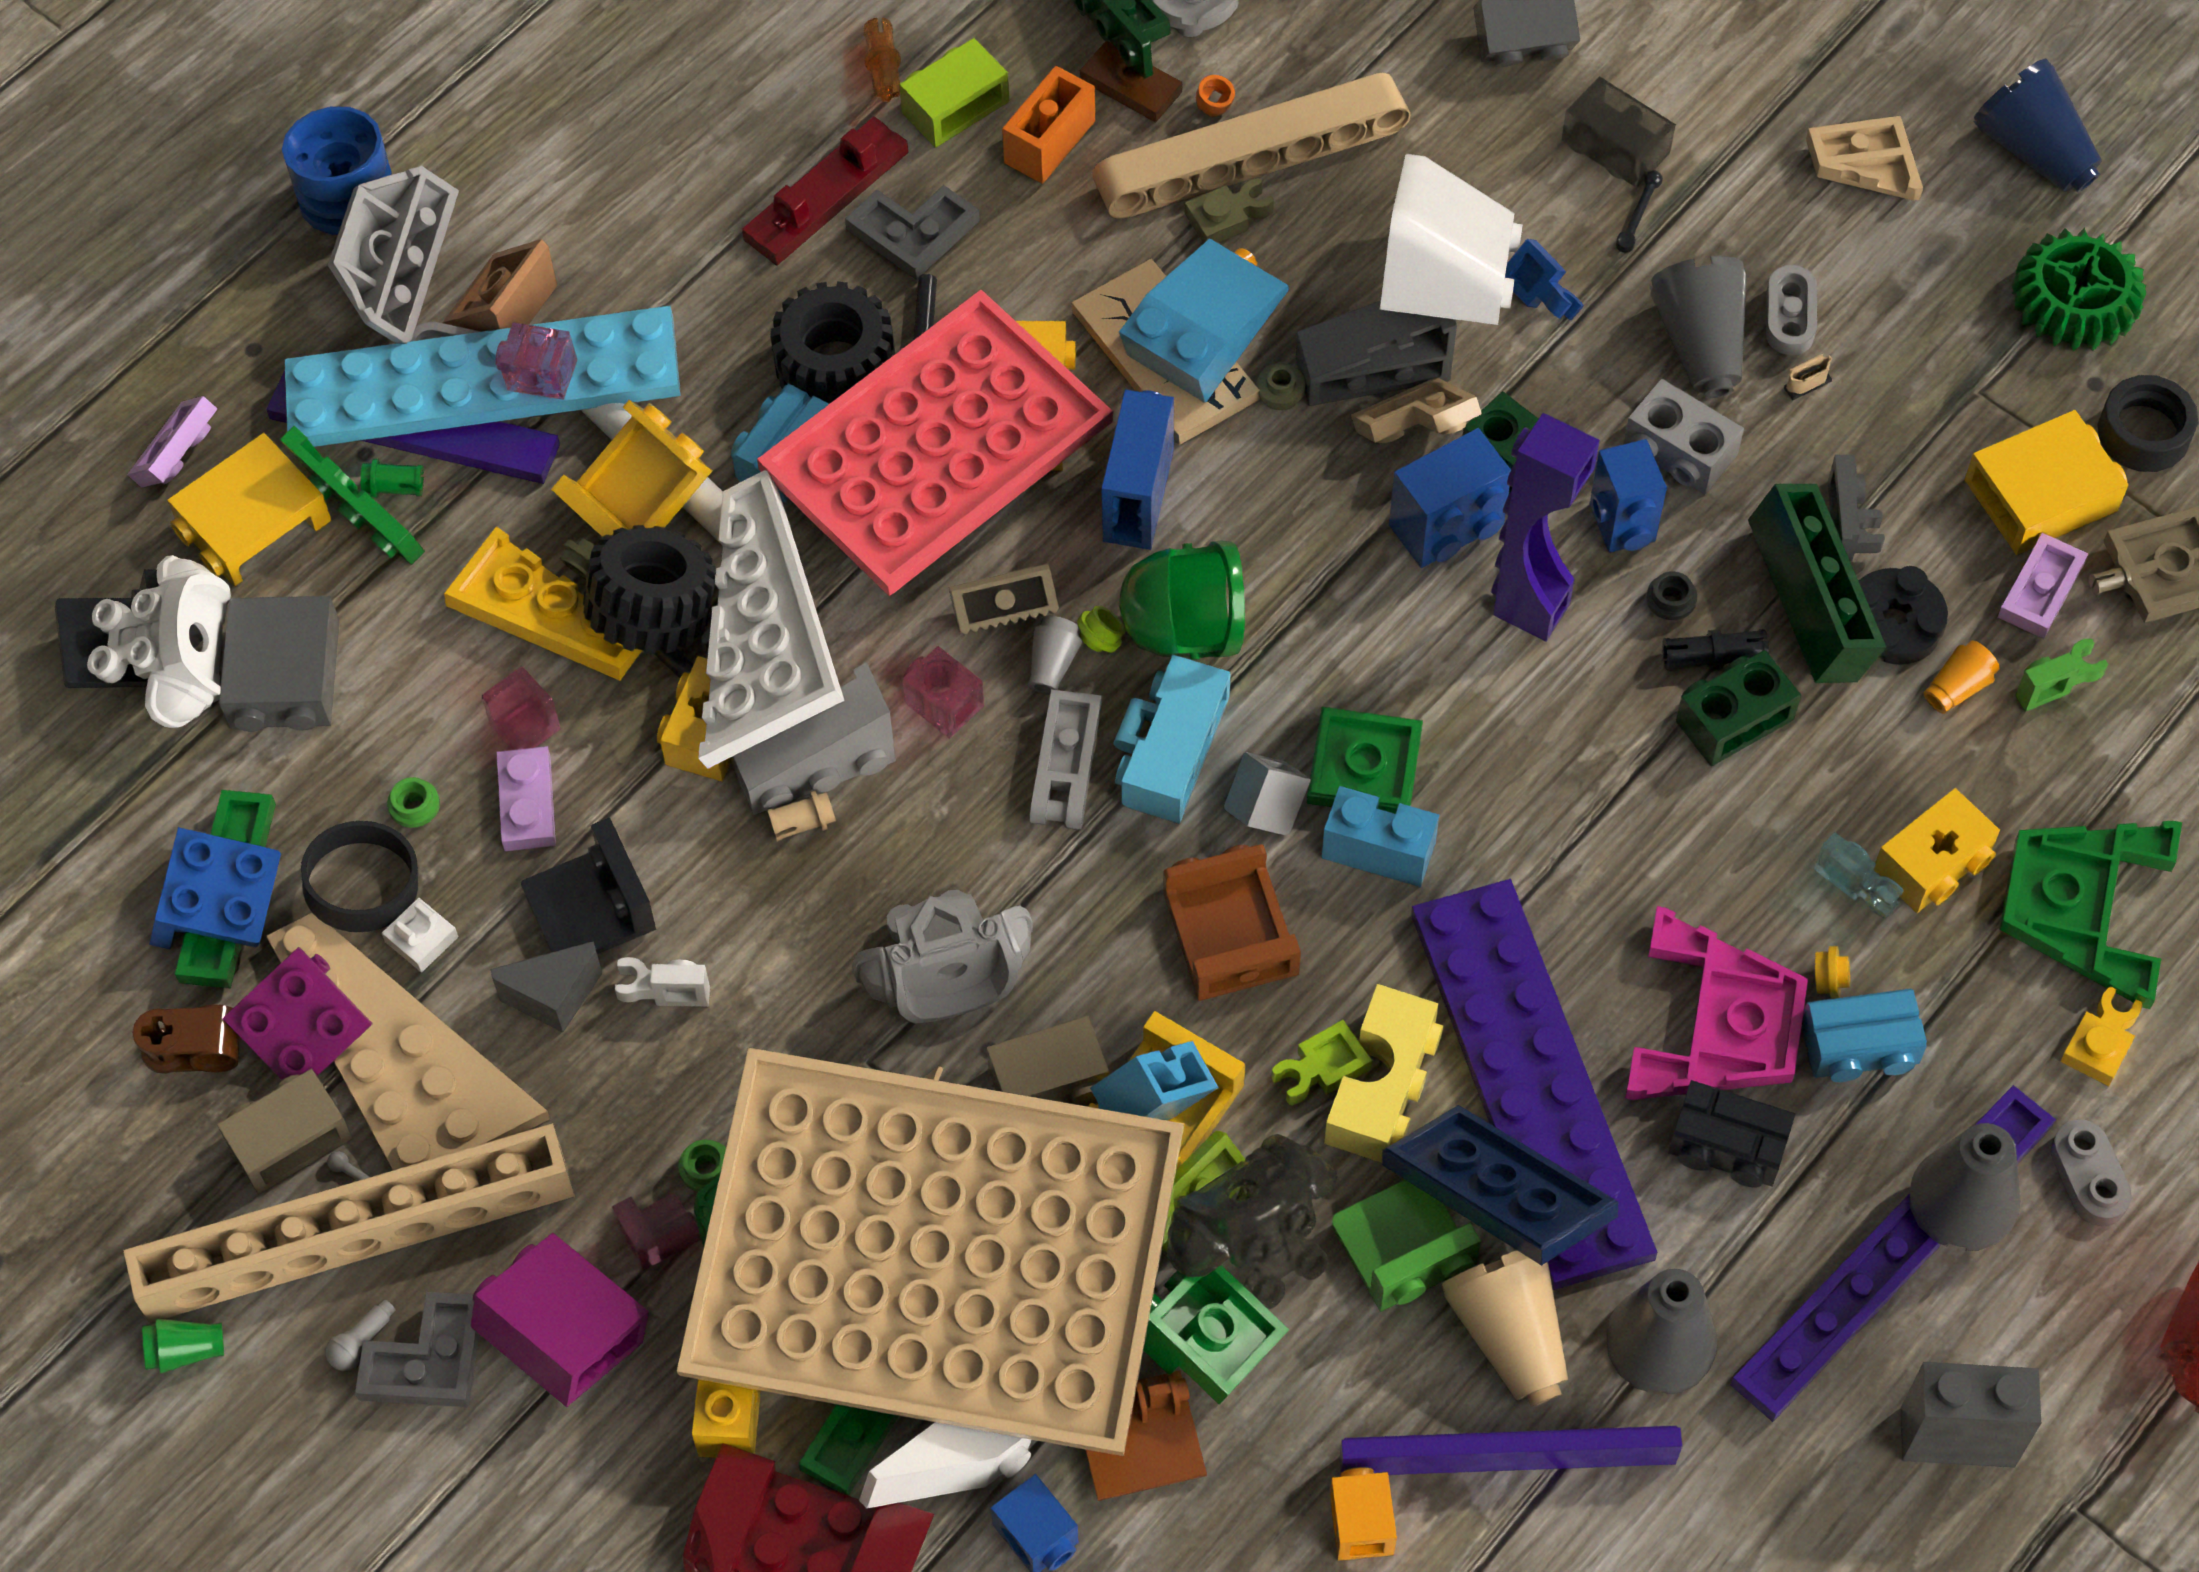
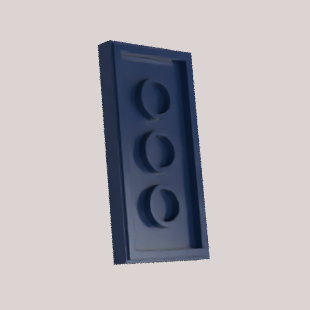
[1382,1105,1619,1266]

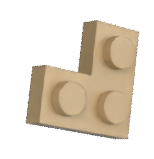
[1351,377,1482,443]

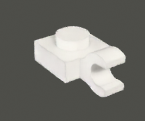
[615,957,710,1007]

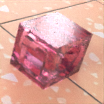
[496,323,578,400]
[903,646,984,739]

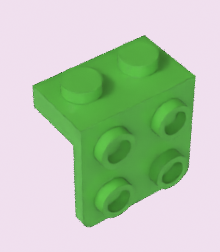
[1332,1180,1481,1312]

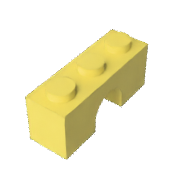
[1324,984,1444,1163]

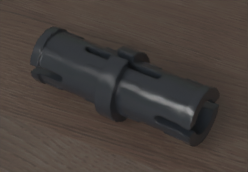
[1662,629,1769,671]

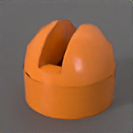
[1196,75,1235,117]

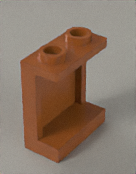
[1163,844,1301,1001]

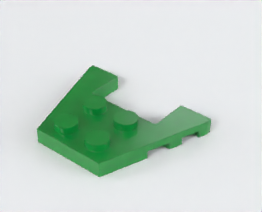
[1999,821,2182,1009]

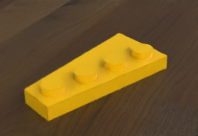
[444,526,642,681]

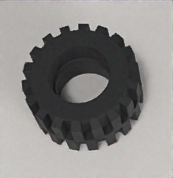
[770,281,895,404]
[583,525,716,654]

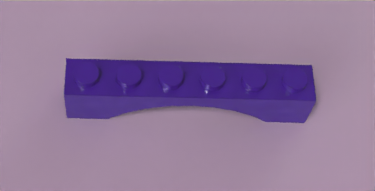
[1491,413,1600,642]

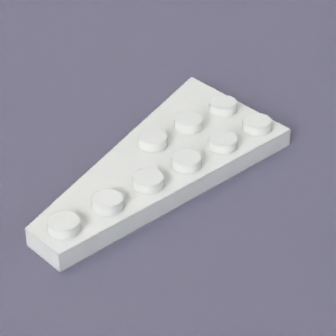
[698,470,844,769]

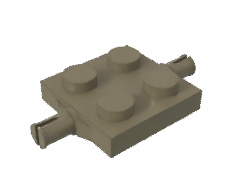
[2089,506,2199,623]

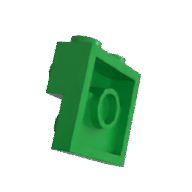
[1143,1253,1289,1405]

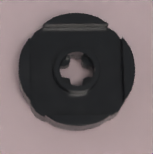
[1858,566,1948,665]

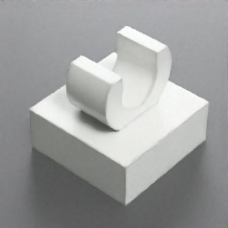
[382,898,459,973]

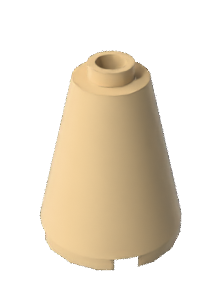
[1441,1250,1568,1407]

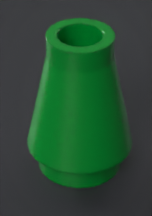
[142,1318,224,1374]

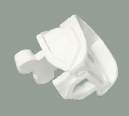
[87,555,231,728]

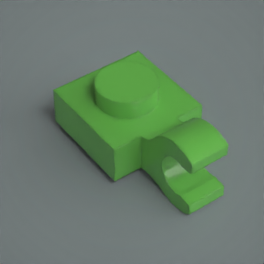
[2015,639,2108,712]

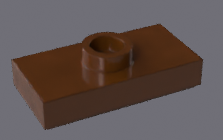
[1080,41,1182,123]

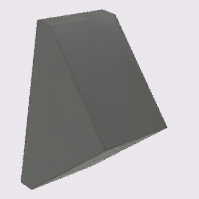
[490,941,602,1033]

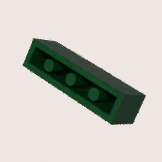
[1748,484,1887,683]

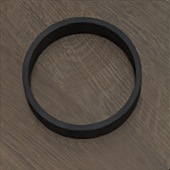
[301,821,418,932]

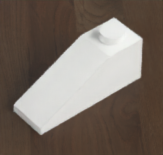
[859,1422,1031,1508]

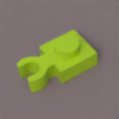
[1271,1020,1372,1105]

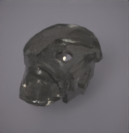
[1167,1134,1338,1309]

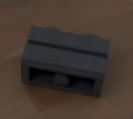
[1668,1080,1796,1188]

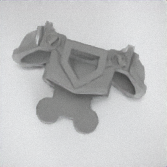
[852,890,1033,1024]

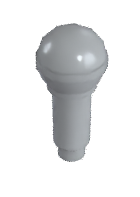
[325,1300,396,1371]

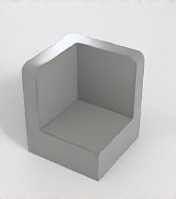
[1224,752,1311,835]

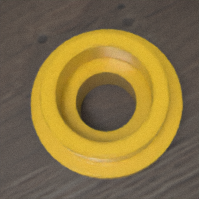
[1815,946,1850,999]

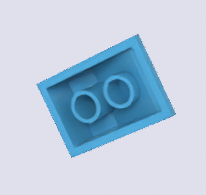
[1119,238,1289,403]

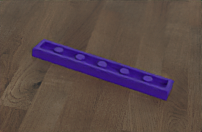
[266,371,560,484]
[1339,1426,1682,1475]

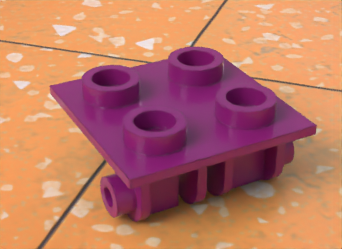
[223,947,373,1080]

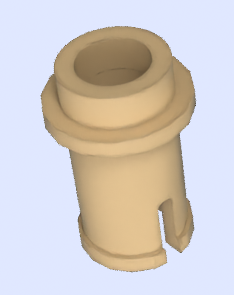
[767,790,836,842]

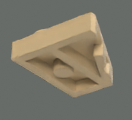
[1806,116,1923,200]

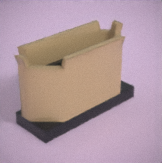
[1784,354,1832,400]

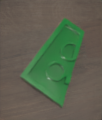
[280,426,425,565]

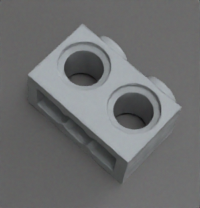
[1624,378,1744,495]

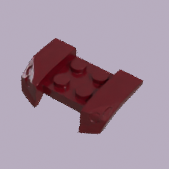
[683,1444,934,1572]

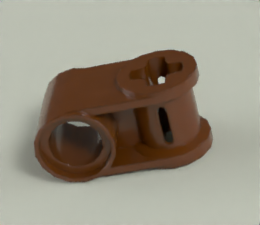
[132,1005,239,1074]

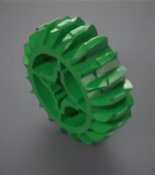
[2012,227,2146,352]

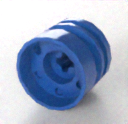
[282,106,392,235]

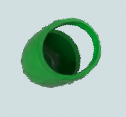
[1119,540,1245,660]

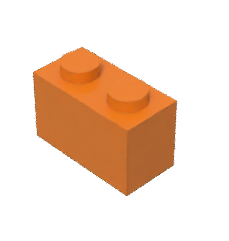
[1002,66,1095,184]

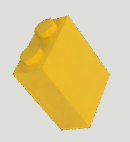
[1964,410,2129,555]

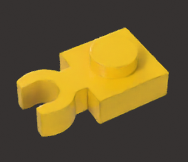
[2060,987,2142,1086]

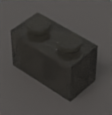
[1561,76,1676,188]

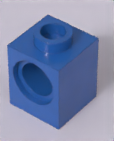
[991,1474,1079,1572]

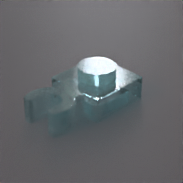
[1814,832,1904,919]

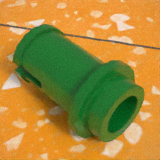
[360,459,424,498]

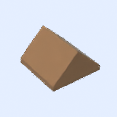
[442,239,557,332]

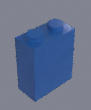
[1102,389,1174,550]

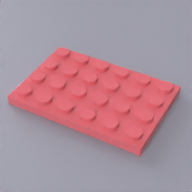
[757,290,1113,597]

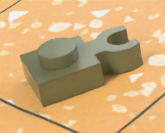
[1185,178,1274,243]

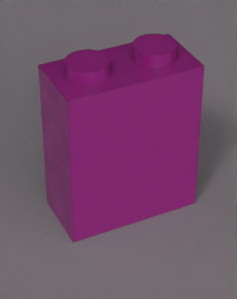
[470,1232,649,1407]

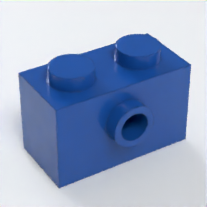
[1589,439,1667,553]

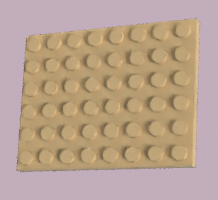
[677,1048,1184,1456]

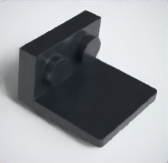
[55,569,159,688]
[521,817,656,954]

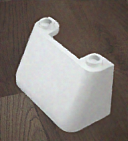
[1380,154,1523,325]

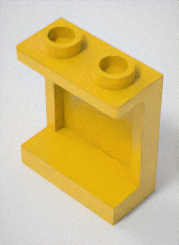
[551,400,713,537]
[168,433,332,587]
[1088,1011,1245,1170]

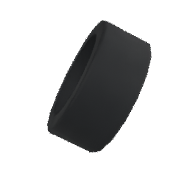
[2097,375,2199,472]

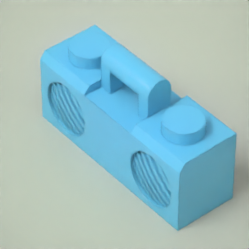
[1113,654,1230,824]

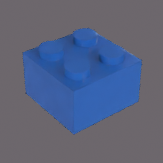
[1389,428,1511,568]

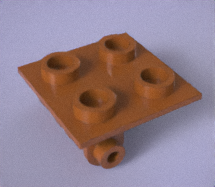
[1085,1370,1207,1501]

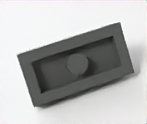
[1828,455,1885,561]

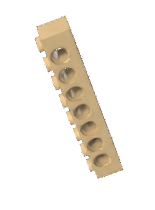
[123,1123,575,1323]

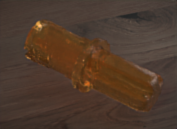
[863,18,901,102]

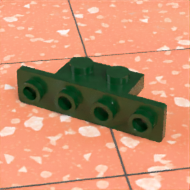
[1073,0,1171,79]

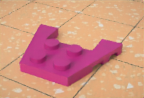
[1625,906,1808,1100]

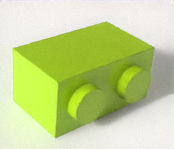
[899,38,1010,148]

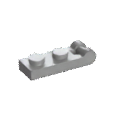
[1030,689,1102,829]

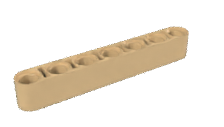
[1092,73,1411,219]

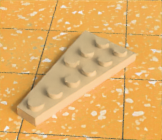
[267,913,550,1171]

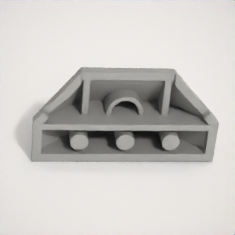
[328,166,459,344]

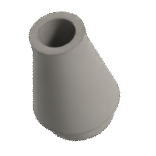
[1028,616,1082,695]

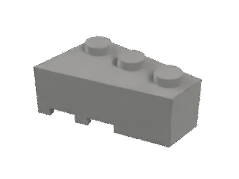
[730,662,896,815]

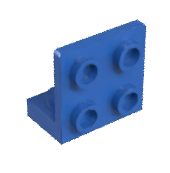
[149,827,281,949]

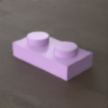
[127,396,217,488]
[1997,533,2088,639]
[497,746,556,851]

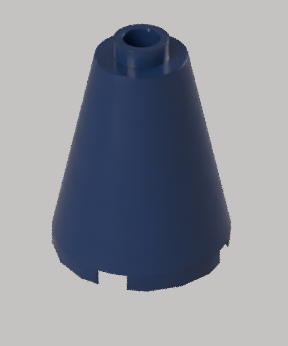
[1973,58,2102,193]

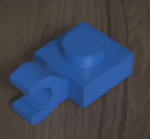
[1505,239,1584,320]

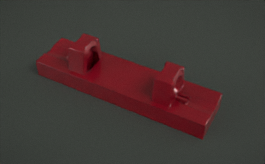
[742,116,909,266]

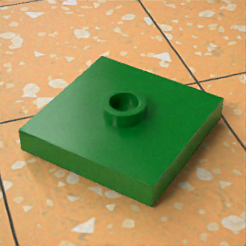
[1307,707,1423,814]

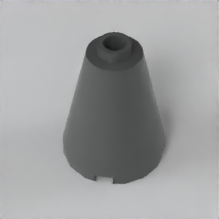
[1650,256,1747,398]
[1909,1123,2021,1251]
[1607,1269,1717,1394]

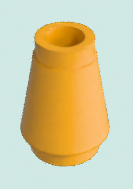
[1923,640,2000,714]

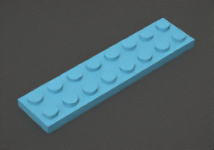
[285,306,681,447]

